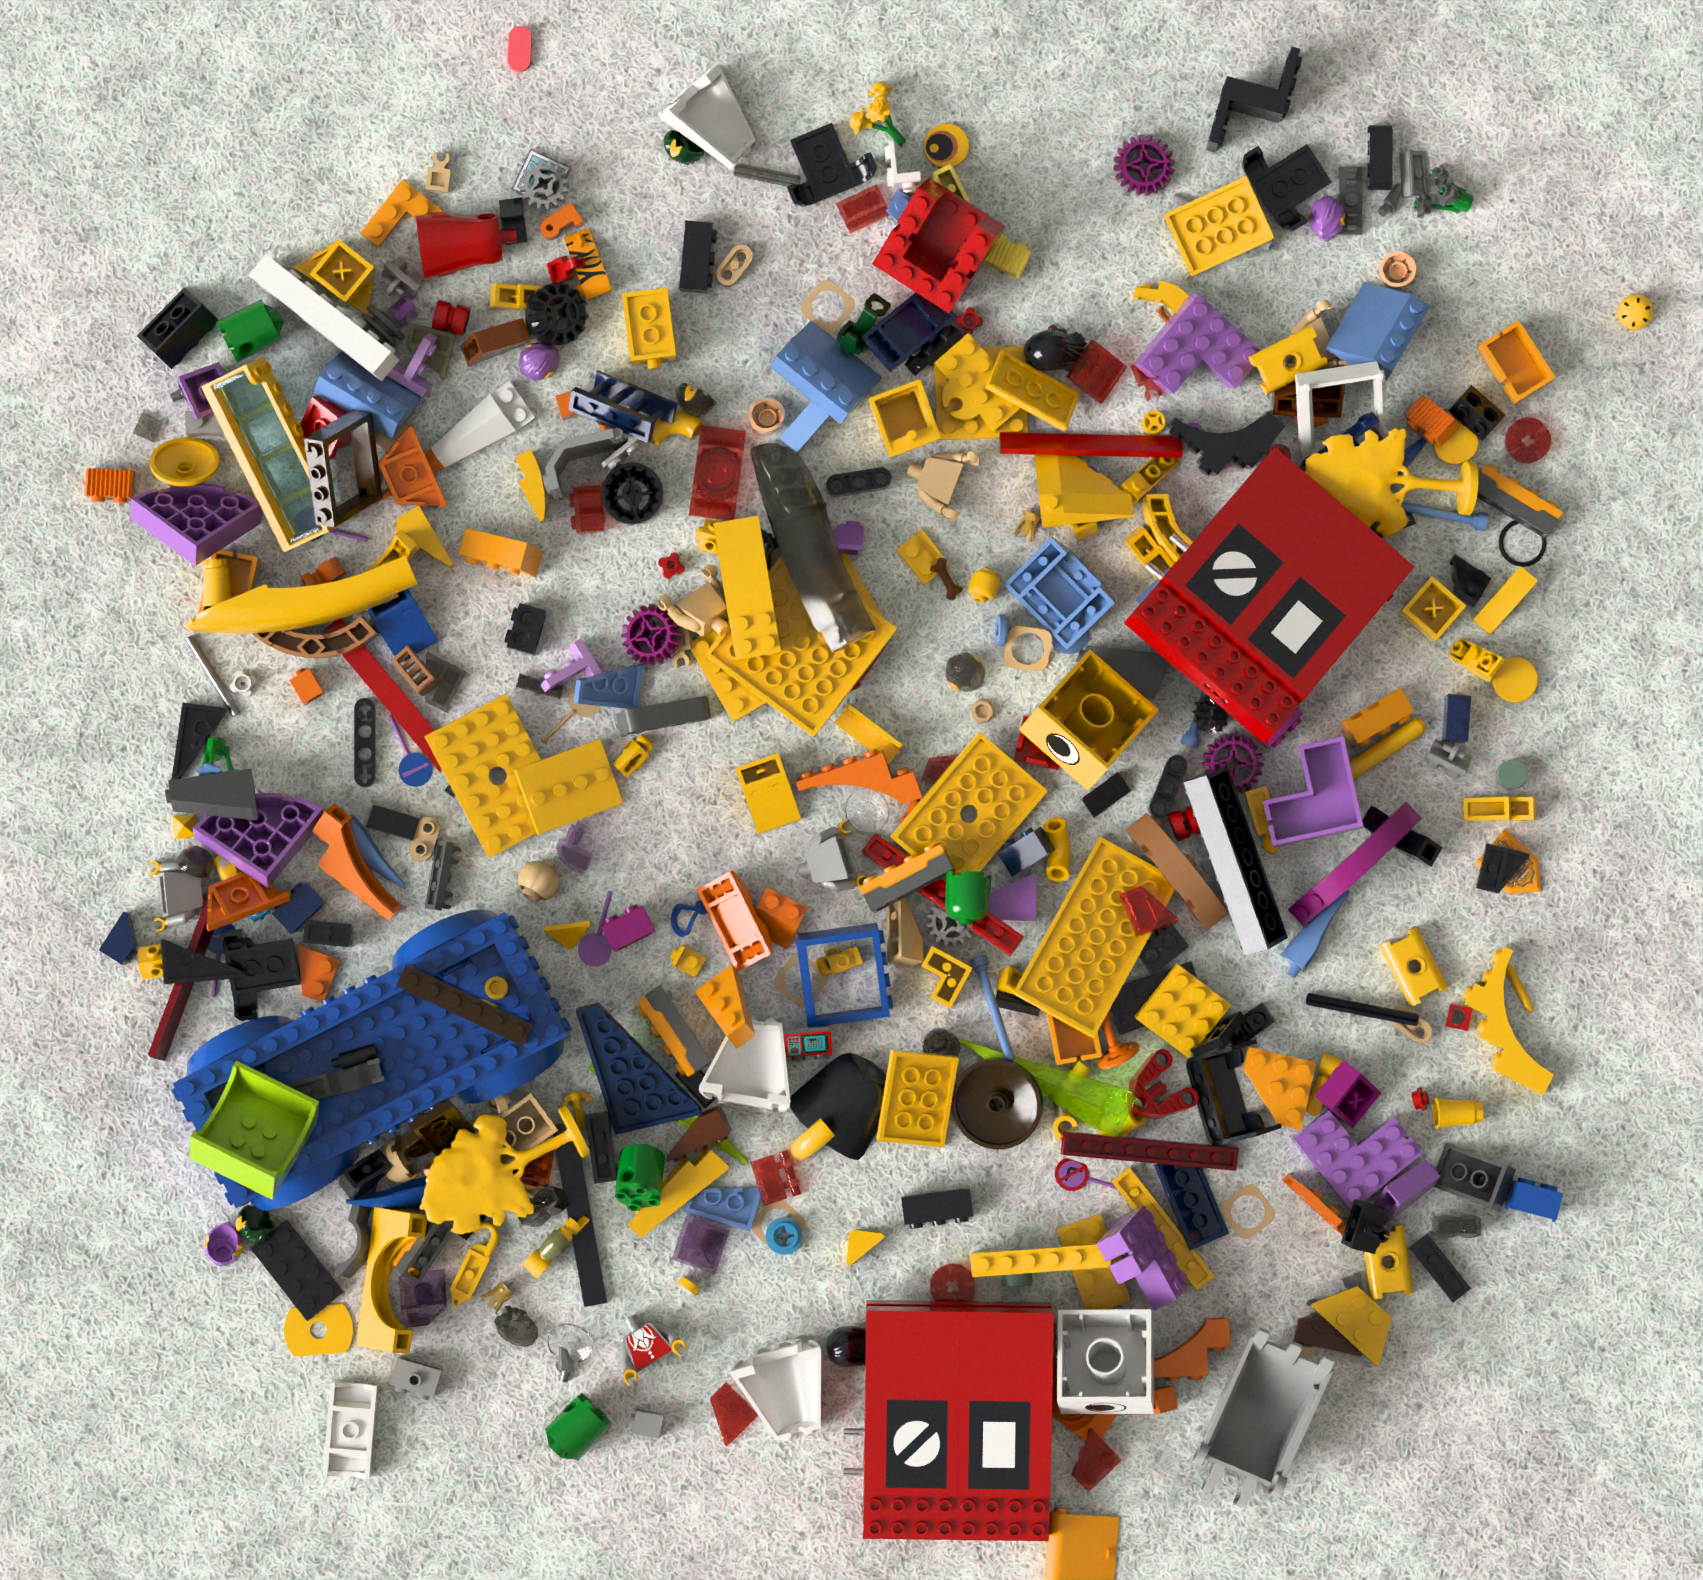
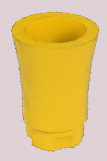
[202,559,233,606]
[1433,1097,1484,1129]

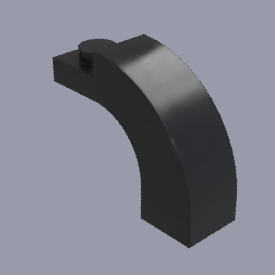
[1363,806,1443,867]

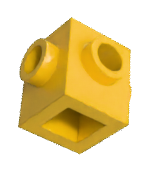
[696,518,720,555]
[138,944,163,980]

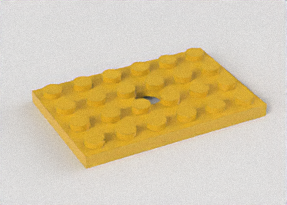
[424,693,541,858]
[890,732,1048,882]

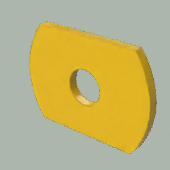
[284,1304,353,1357]

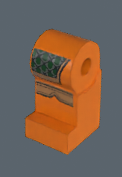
[540,202,584,240]

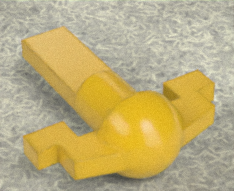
[560,1091,593,1128]

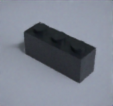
[679,220,717,294]
[585,1111,617,1184]
[901,1188,973,1229]

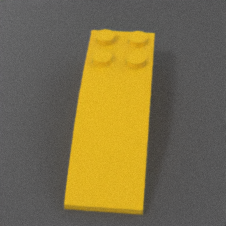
[713,515,782,660]

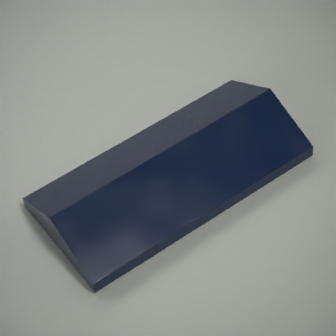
[1154,1164,1229,1251]

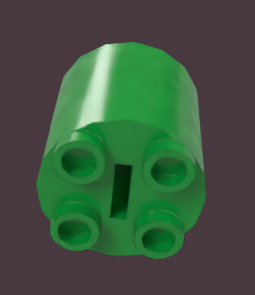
[216,299,284,363]
[615,1144,665,1211]
[545,1393,612,1461]

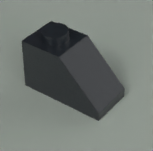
[339,1149,393,1201]

